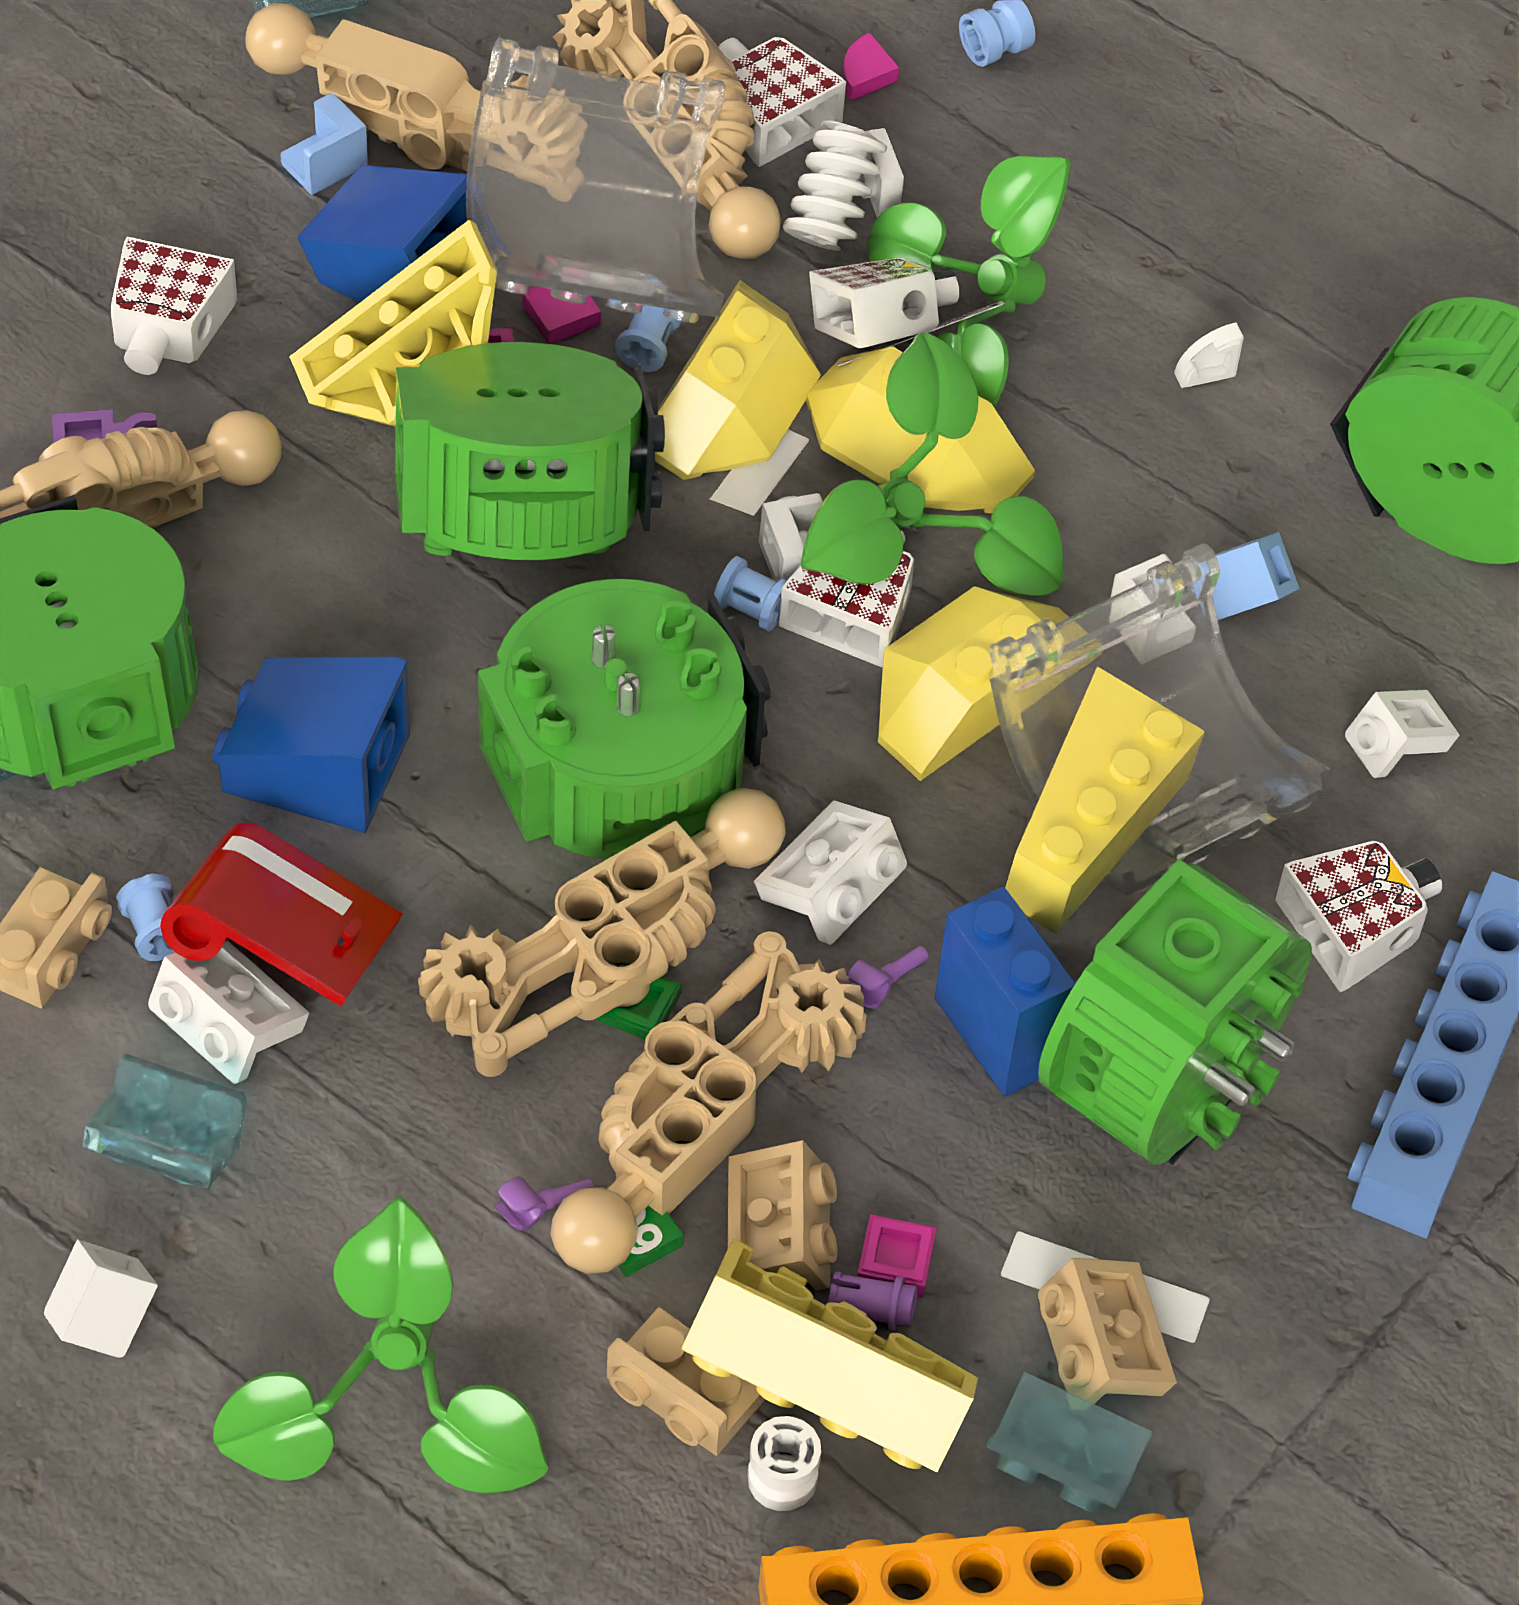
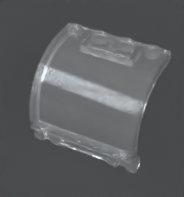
[466,38,725,323]
[989,543,1335,896]

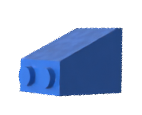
[297,165,510,302]
[213,657,410,833]
[934,886,1076,1097]

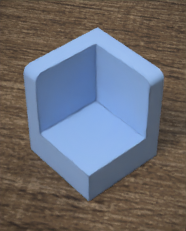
[280,93,368,196]
[1193,532,1300,620]

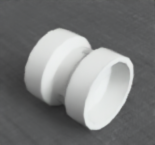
[748,1416,821,1511]

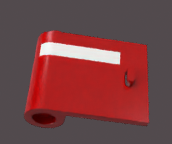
[160,823,403,1007]

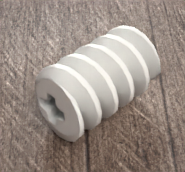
[783,120,887,251]

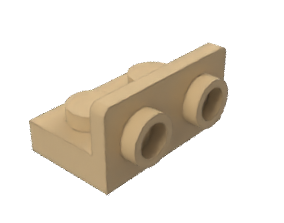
[0,867,112,1009]
[728,1140,837,1291]
[1038,1258,1177,1411]
[607,1307,765,1456]

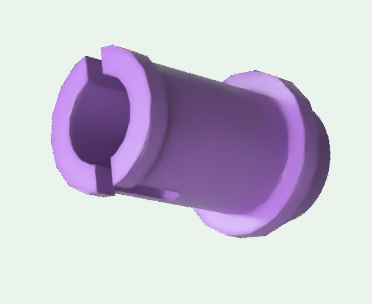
[828,1271,917,1331]

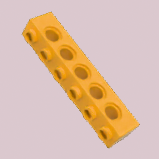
[758,1513,1204,1605]

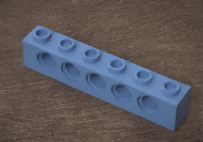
[1347,871,1519,1239]

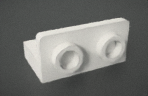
[754,800,907,945]
[148,941,310,1084]

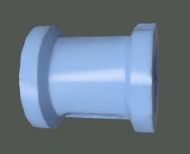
[614,293,683,372]
[714,556,787,632]
[116,873,175,961]

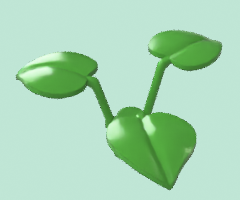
[868,156,1071,408]
[801,333,1064,597]
[213,1196,549,1493]

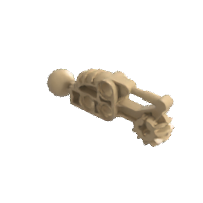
[553,0,782,259]
[245,3,587,204]
[0,410,283,528]
[418,788,786,1077]
[550,931,867,1274]

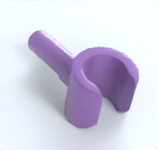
[848,946,929,1009]
[495,1177,594,1231]

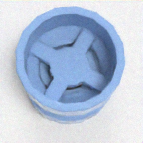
[959,0,1036,67]

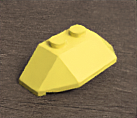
[289,220,497,427]
[655,280,821,480]
[806,346,1035,514]
[878,586,1101,781]

